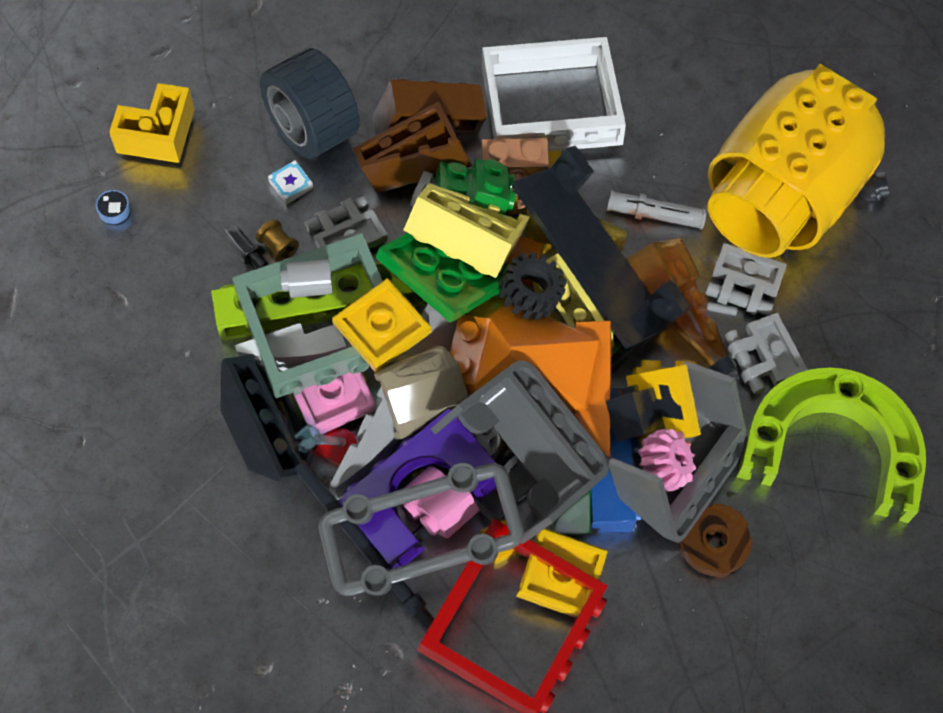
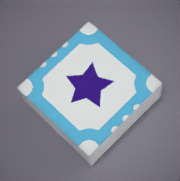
[268,161,313,205]

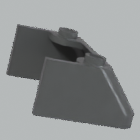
[431,360,609,544]
[608,361,748,543]

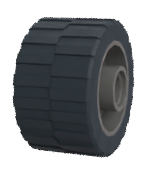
[260,48,360,159]

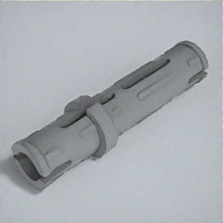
[607,190,707,230]

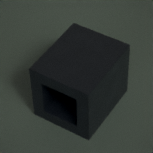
[605,384,666,442]

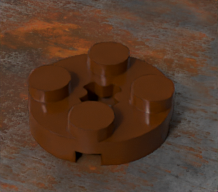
[679,504,753,578]

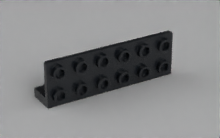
[511,145,691,348]

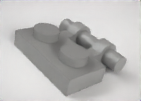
[304,195,388,249]
[705,243,787,316]
[724,313,808,395]

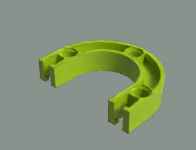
[737,368,926,523]

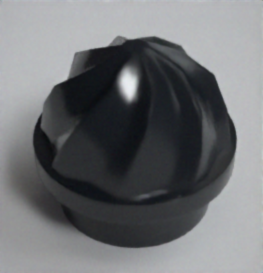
[859,171,890,202]

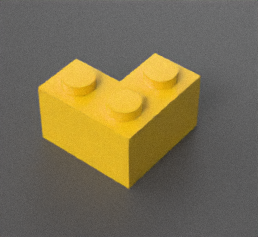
[109,83,195,163]

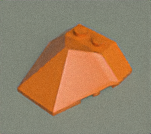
[450,297,601,428]

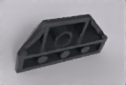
[220,355,317,482]

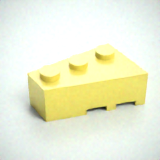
[404,183,529,278]

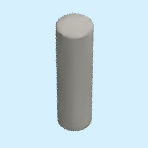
[706,302,737,316]

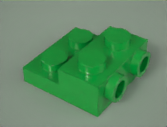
[436,158,516,215]

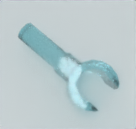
[294,425,346,453]

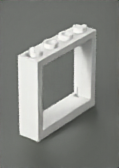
[482,37,626,152]

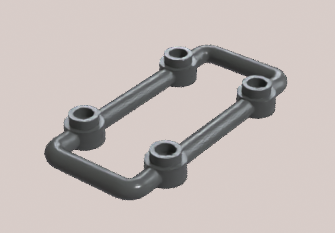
[319,463,524,596]

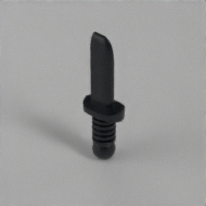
[225,225,269,269]

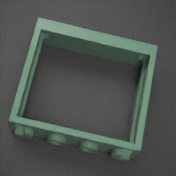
[232,233,383,399]

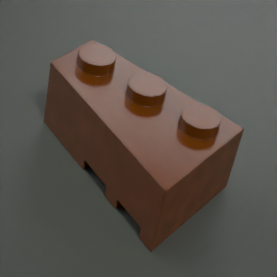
[372,79,488,137]

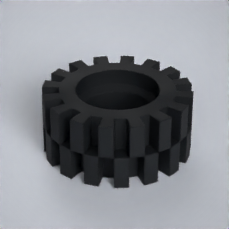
[498,252,566,320]

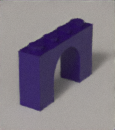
[338,408,497,568]

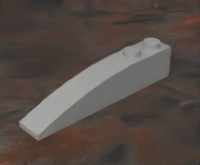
[329,304,457,500]

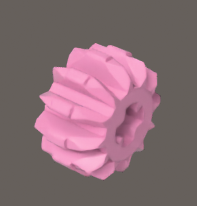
[638,429,696,491]

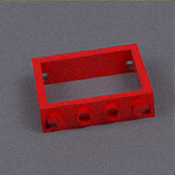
[417,519,608,713]

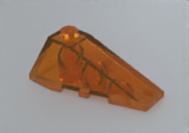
[626,238,727,366]

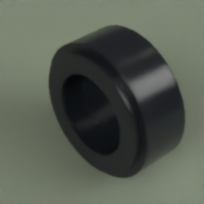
[708,355,737,375]

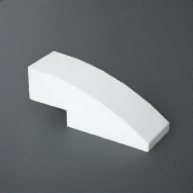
[235,323,347,371]

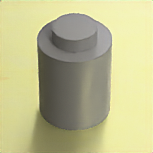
[280,259,333,298]

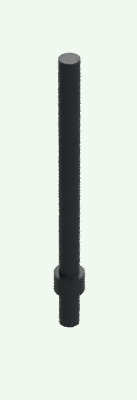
[293,460,435,632]

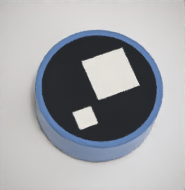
[96,190,131,224]

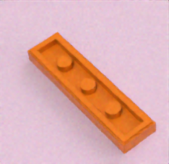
[575,321,611,459]

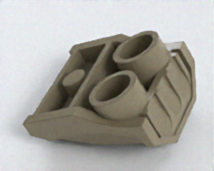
[374,346,469,439]

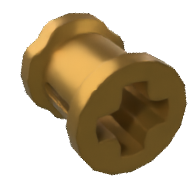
[255,219,299,262]

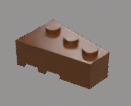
[353,102,472,193]

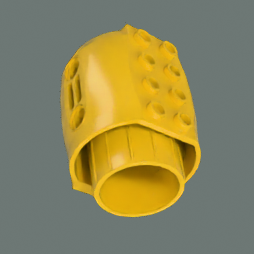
[708,64,885,258]

